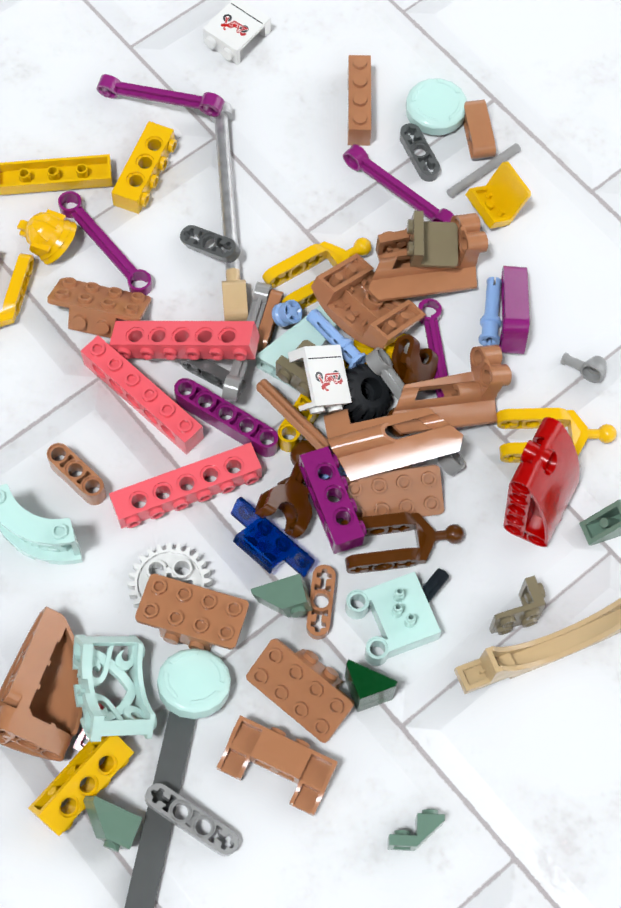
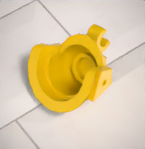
[17,209,77,265]

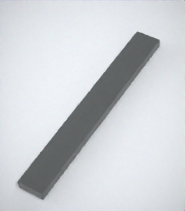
[124,711,196,908]

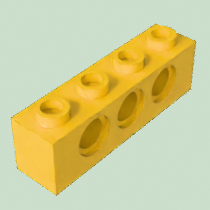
[111,121,177,214]
[28,736,134,836]

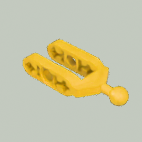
[262,237,372,309]
[0,253,34,327]
[496,408,617,463]

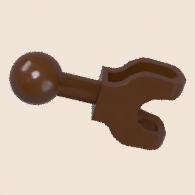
[387,334,438,438]
[255,440,317,539]

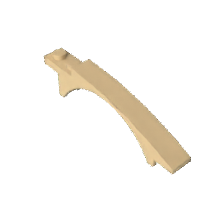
[454,598,621,694]

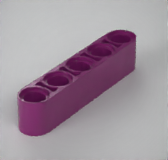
[174,378,278,457]

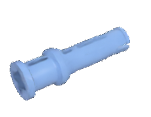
[479,277,502,346]
[306,309,366,369]

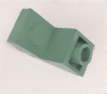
[387,809,445,851]

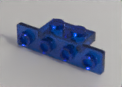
[231,497,315,577]

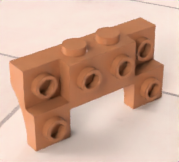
[216,715,338,816]

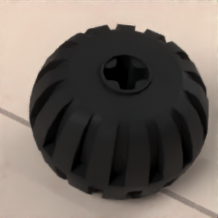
[342,364,392,423]

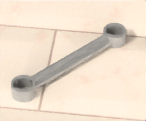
[222,282,272,402]
[365,347,465,476]

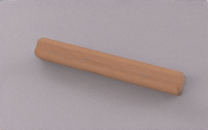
[256,379,330,450]

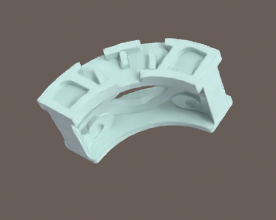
[0,484,83,565]
[73,635,157,742]

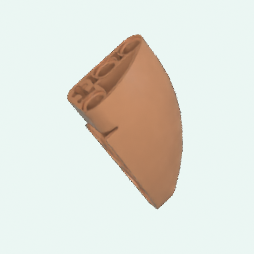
[0,606,82,761]

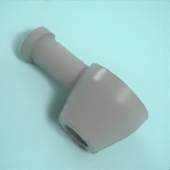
[560,352,606,383]

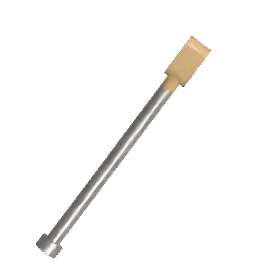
[210,101,248,321]

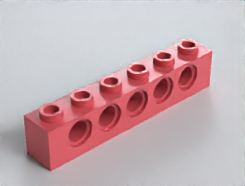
[109,321,260,361]
[80,335,204,455]
[109,442,262,529]

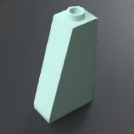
[256,305,341,390]

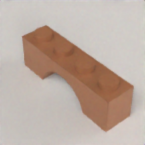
[347,55,371,146]

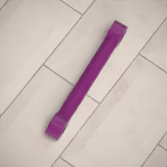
[96,74,225,117]
[343,144,455,222]
[58,191,152,295]
[418,298,458,429]

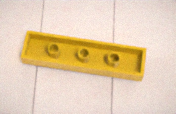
[0,154,113,195]

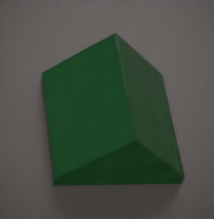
[344,659,398,712]

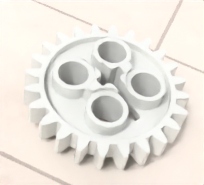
[127,543,212,608]

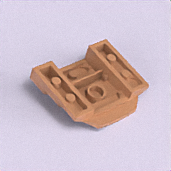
[311,253,426,349]

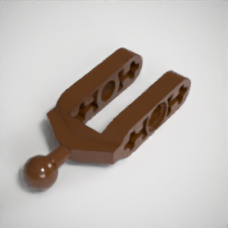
[340,512,464,574]

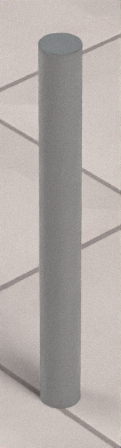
[447,143,521,198]

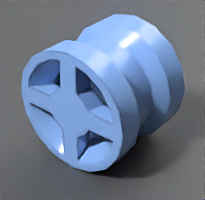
[272,300,302,327]

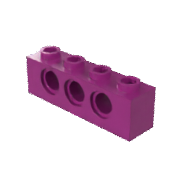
[298,446,367,554]

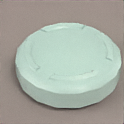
[406,78,467,135]
[157,648,231,719]

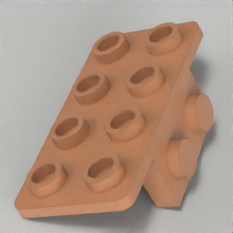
[47,277,151,338]
[344,465,444,520]
[135,574,249,651]
[246,638,354,743]

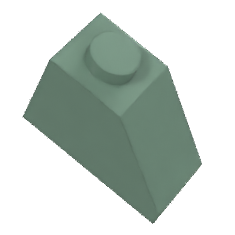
[579,500,621,546]
[251,573,313,618]
[83,796,142,852]

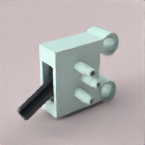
[345,568,449,666]

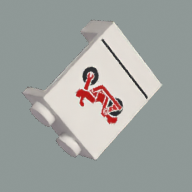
[203,0,271,65]
[288,345,352,414]

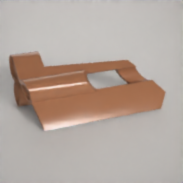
[367,213,488,302]
[391,345,512,435]
[324,408,464,481]

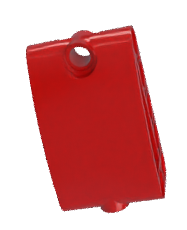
[503,417,580,547]

